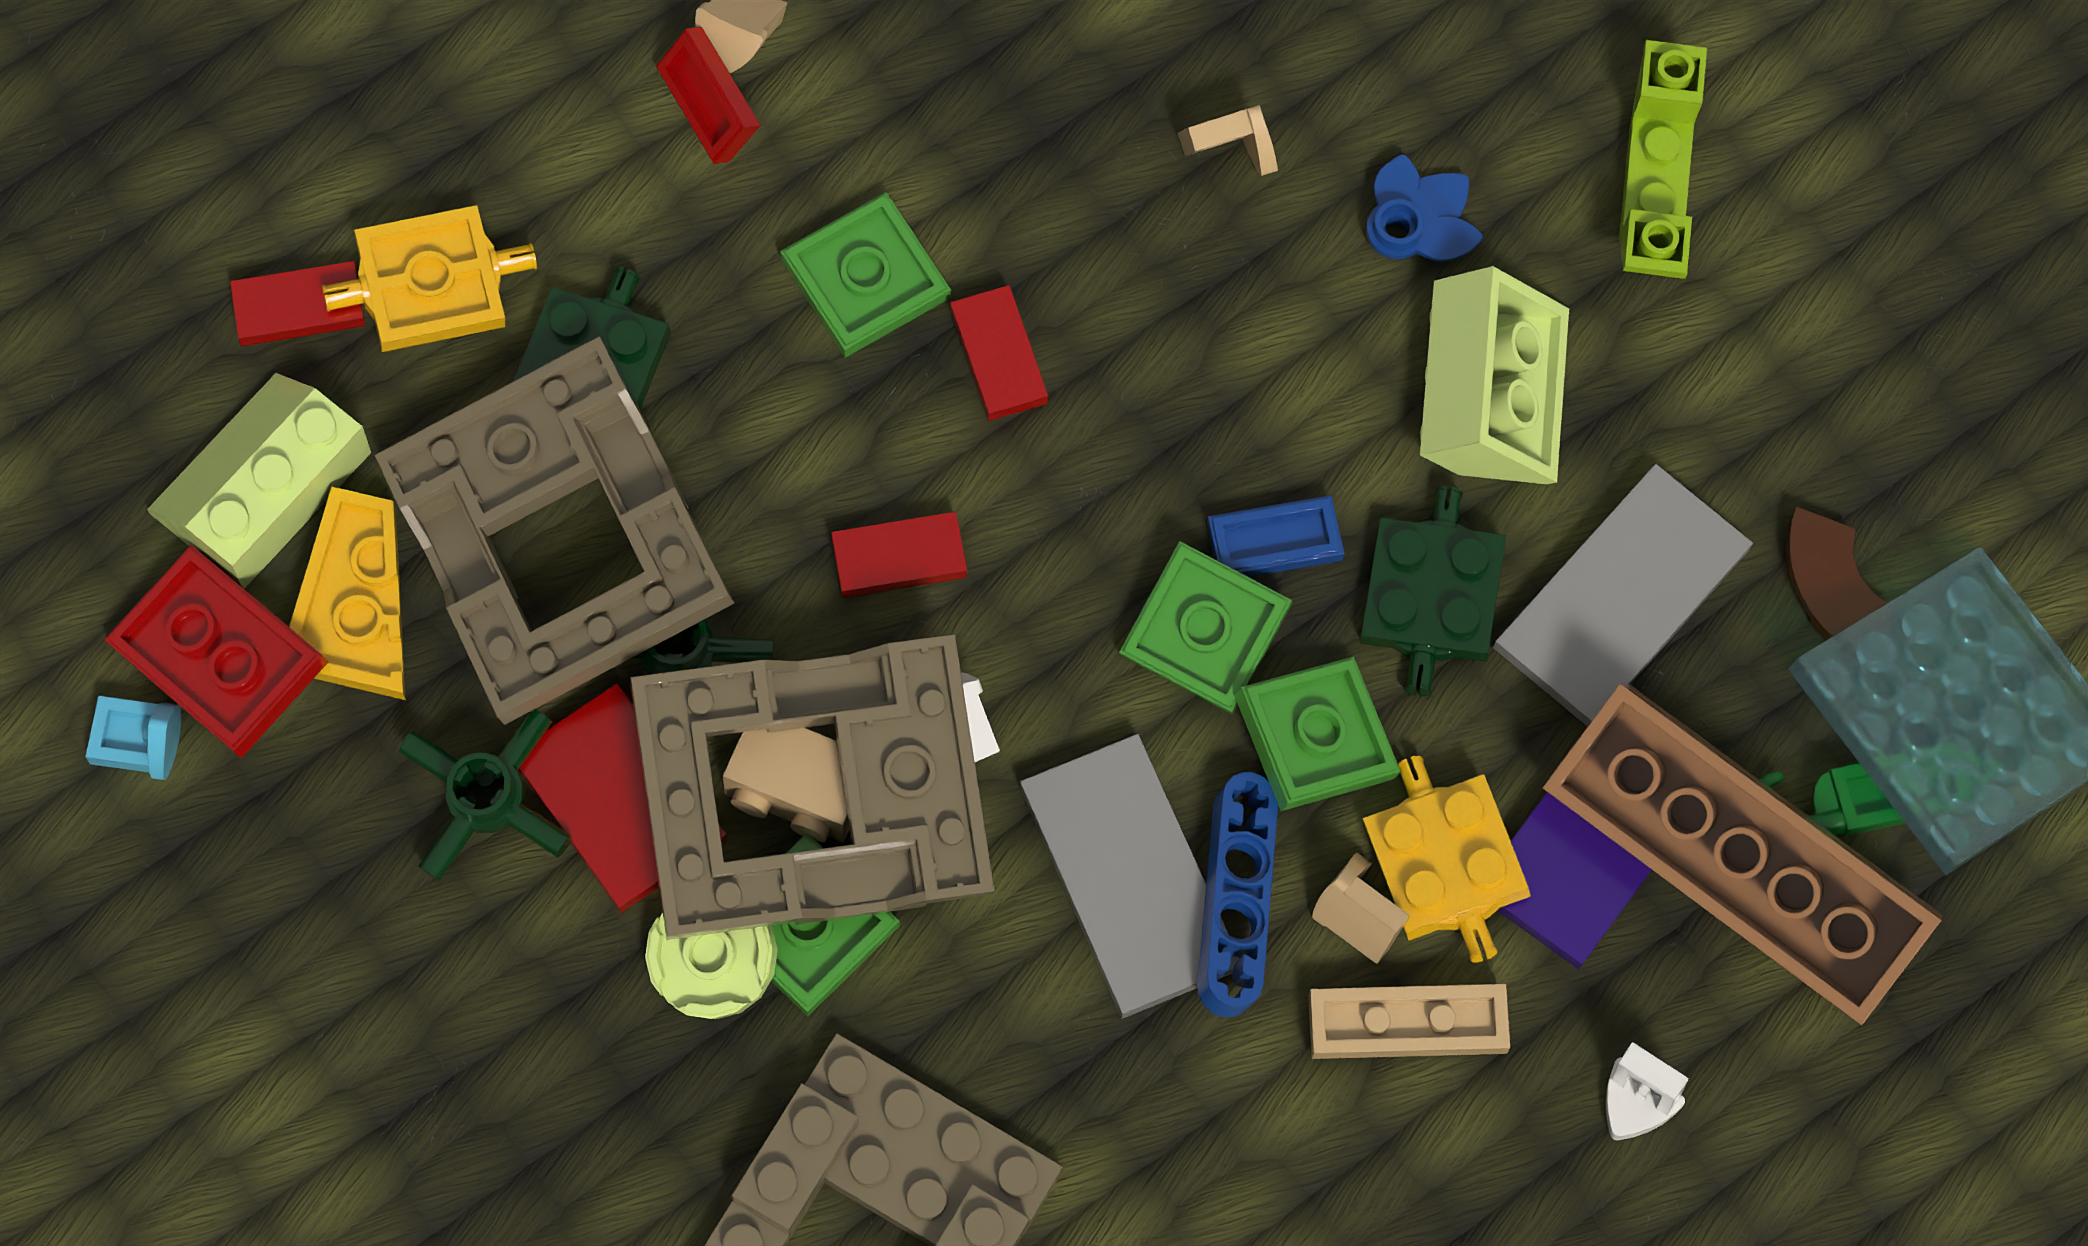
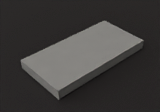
[1493,464,1753,727]
[1019,734,1239,1019]

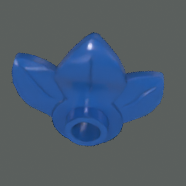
[1366,154,1482,262]

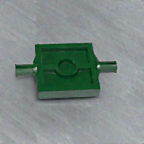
[513,267,671,410]
[1361,486,1506,696]

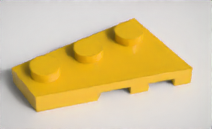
[289,487,406,700]

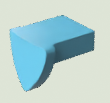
[85,696,181,780]

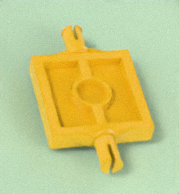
[322,205,537,352]
[1363,756,1531,963]

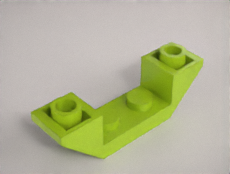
[1619,40,1707,279]

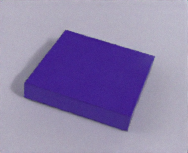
[1497,792,1652,970]

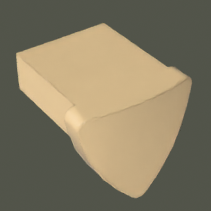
[695,0,787,73]
[1178,105,1278,176]
[1312,852,1410,964]

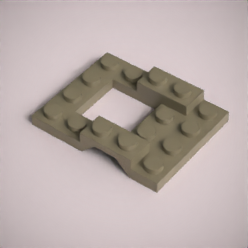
[375,336,734,725]
[630,634,994,940]
[705,1034,1063,1246]

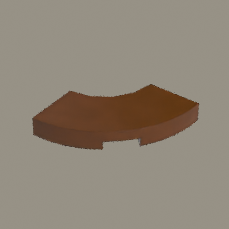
[1786,507,1896,669]

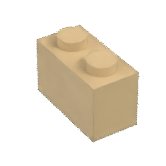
[723,728,850,843]

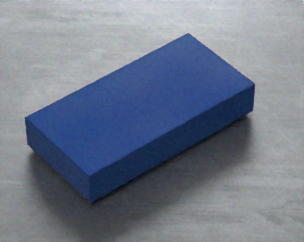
[1207,495,1345,577]

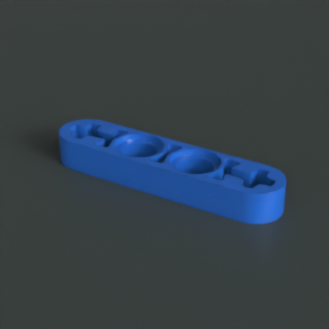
[1197,772,1278,1017]

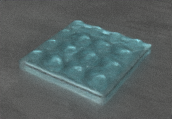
[1788,547,2088,875]

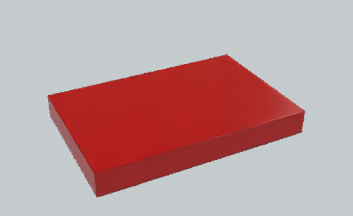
[104,545,328,758]
[519,684,728,914]

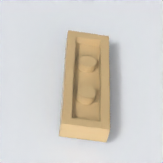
[1308,984,1510,1059]

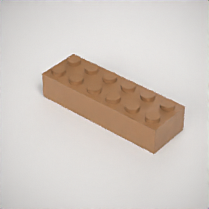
[1543,682,1943,1025]

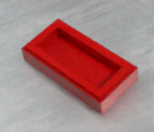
[656,27,761,164]
[230,261,366,347]
[950,285,1048,421]
[831,512,967,598]

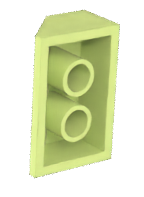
[1420,266,1569,484]
[147,373,371,589]

